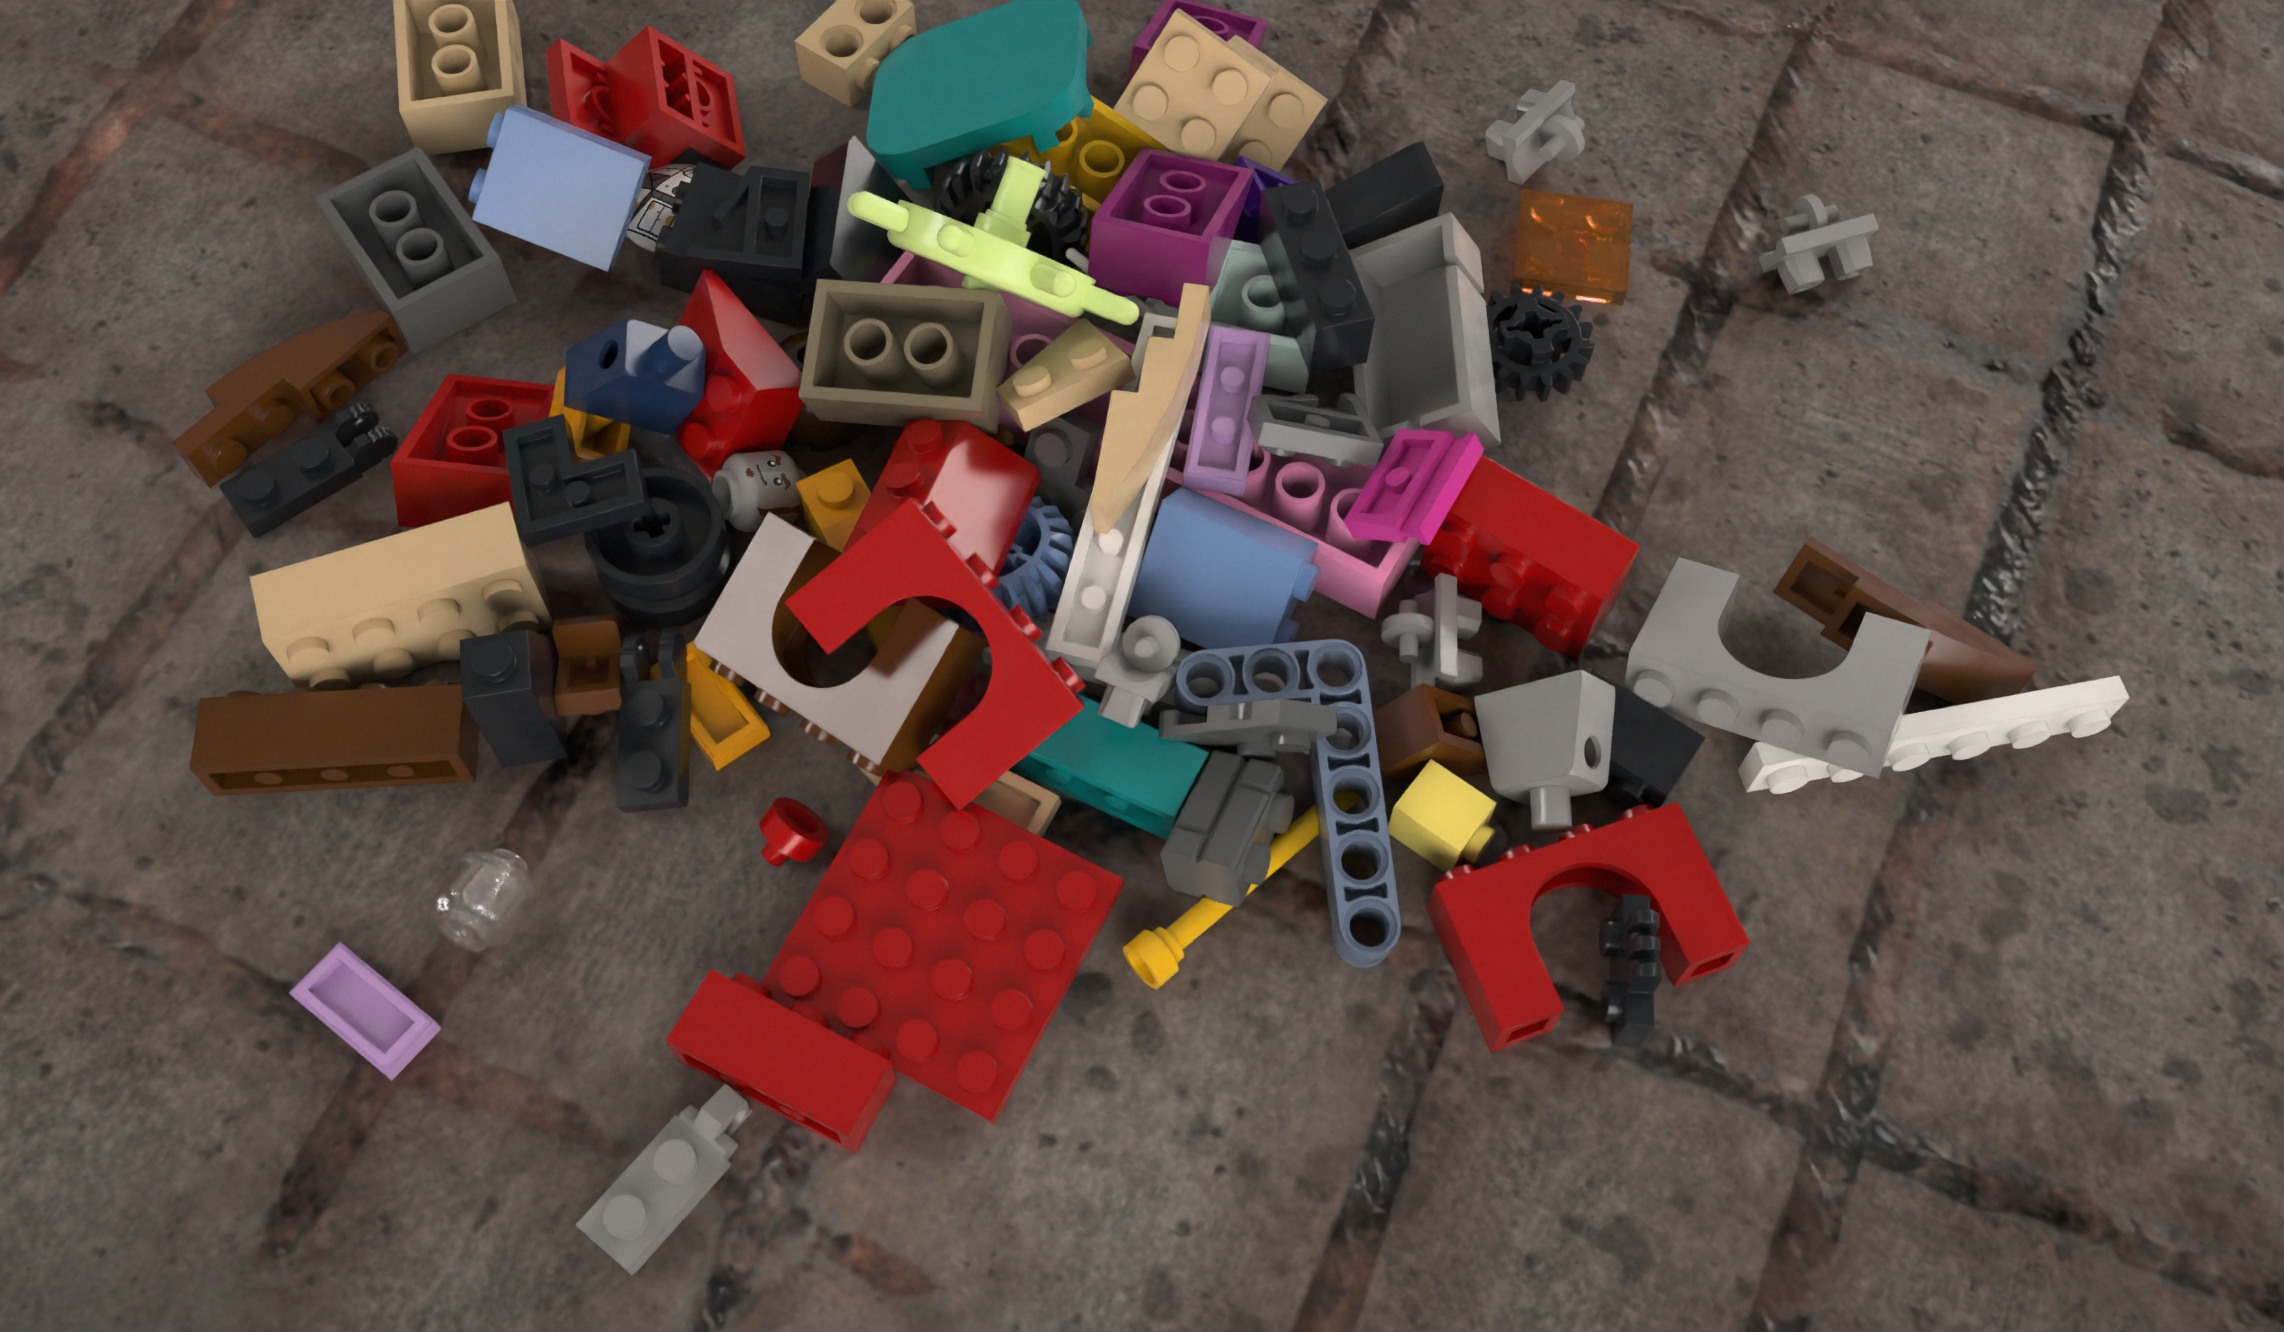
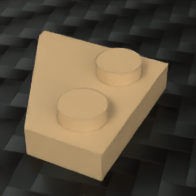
[996,318,1136,432]

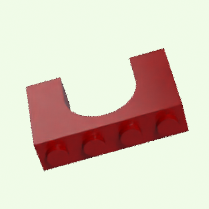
[784,498,1086,811]
[1426,801,1751,1052]

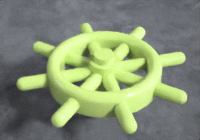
[847,156,1139,325]

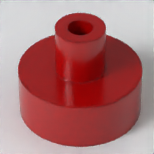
[759,797,829,867]

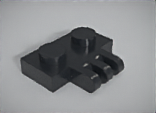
[1599,894,1662,1047]

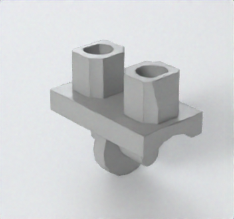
[1485,80,1585,185]
[1758,194,1879,295]
[1381,573,1483,693]
[1094,615,1181,728]

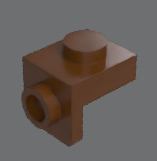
[552,613,625,716]

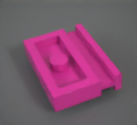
[1343,429,1484,545]

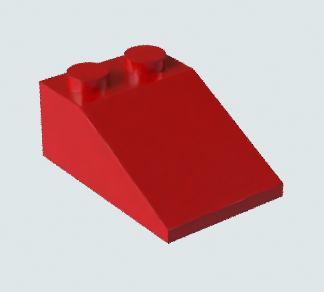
[675,269,804,483]
[390,373,555,528]

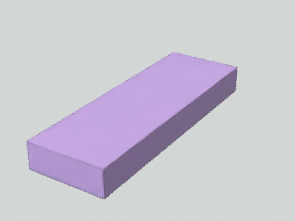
[1183,325,1271,497]

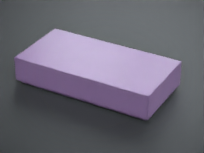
[289,942,442,1081]

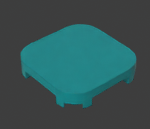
[866,0,1095,192]

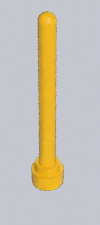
[1123,790,1361,989]

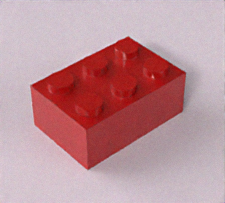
[1419,455,1641,660]

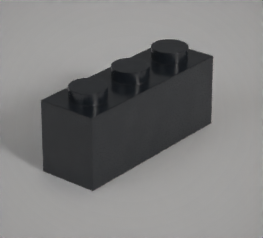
[1257,179,1375,375]

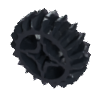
[933,146,1089,269]

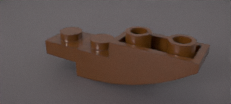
[172,309,408,489]
[1773,537,2039,705]

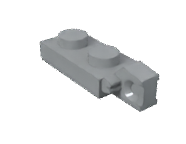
[576,1083,752,1276]

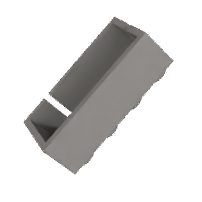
[1348,212,1501,461]

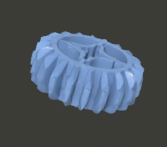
[934,496,1077,636]

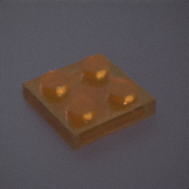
[1510,189,1633,306]

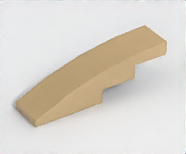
[1090,283,1211,534]

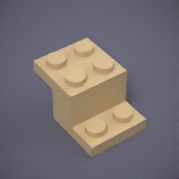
[1113,8,1328,173]

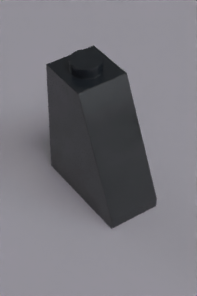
[795,135,914,303]
[1324,141,1444,251]
[460,629,568,768]

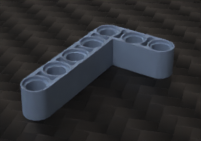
[1174,639,1401,968]

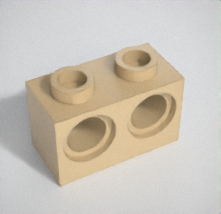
[794,0,918,108]

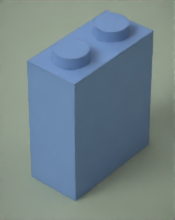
[469,104,652,272]
[1126,486,1320,649]

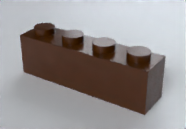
[189,680,480,796]

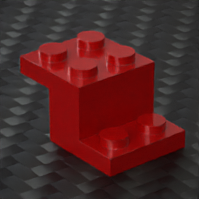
[546,26,746,171]

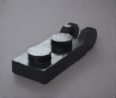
[218,401,399,538]
[616,630,691,813]

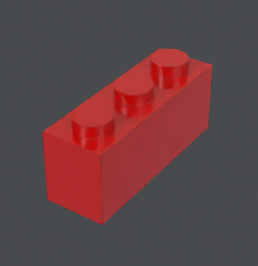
[665,969,897,1154]

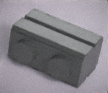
[1160,750,1294,907]

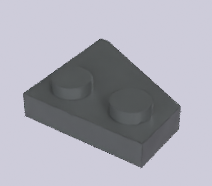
[1246,393,1384,468]
[1159,698,1337,762]

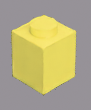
[1388,759,1497,873]

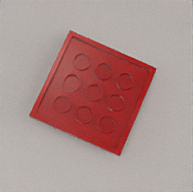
[761,769,1125,1125]

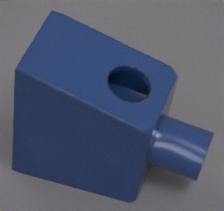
[564,319,706,436]

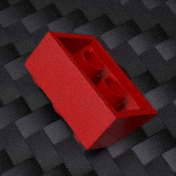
[842,419,1042,610]

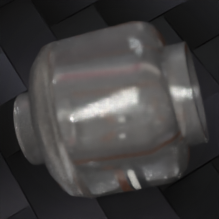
[433,848,537,951]

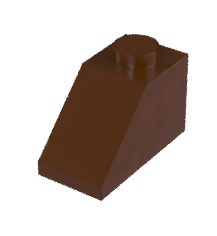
[1372,683,1489,784]

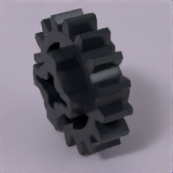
[1486,284,1595,402]

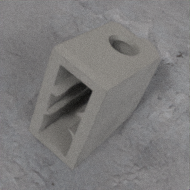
[1474,669,1616,834]

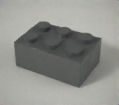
[314,146,517,355]

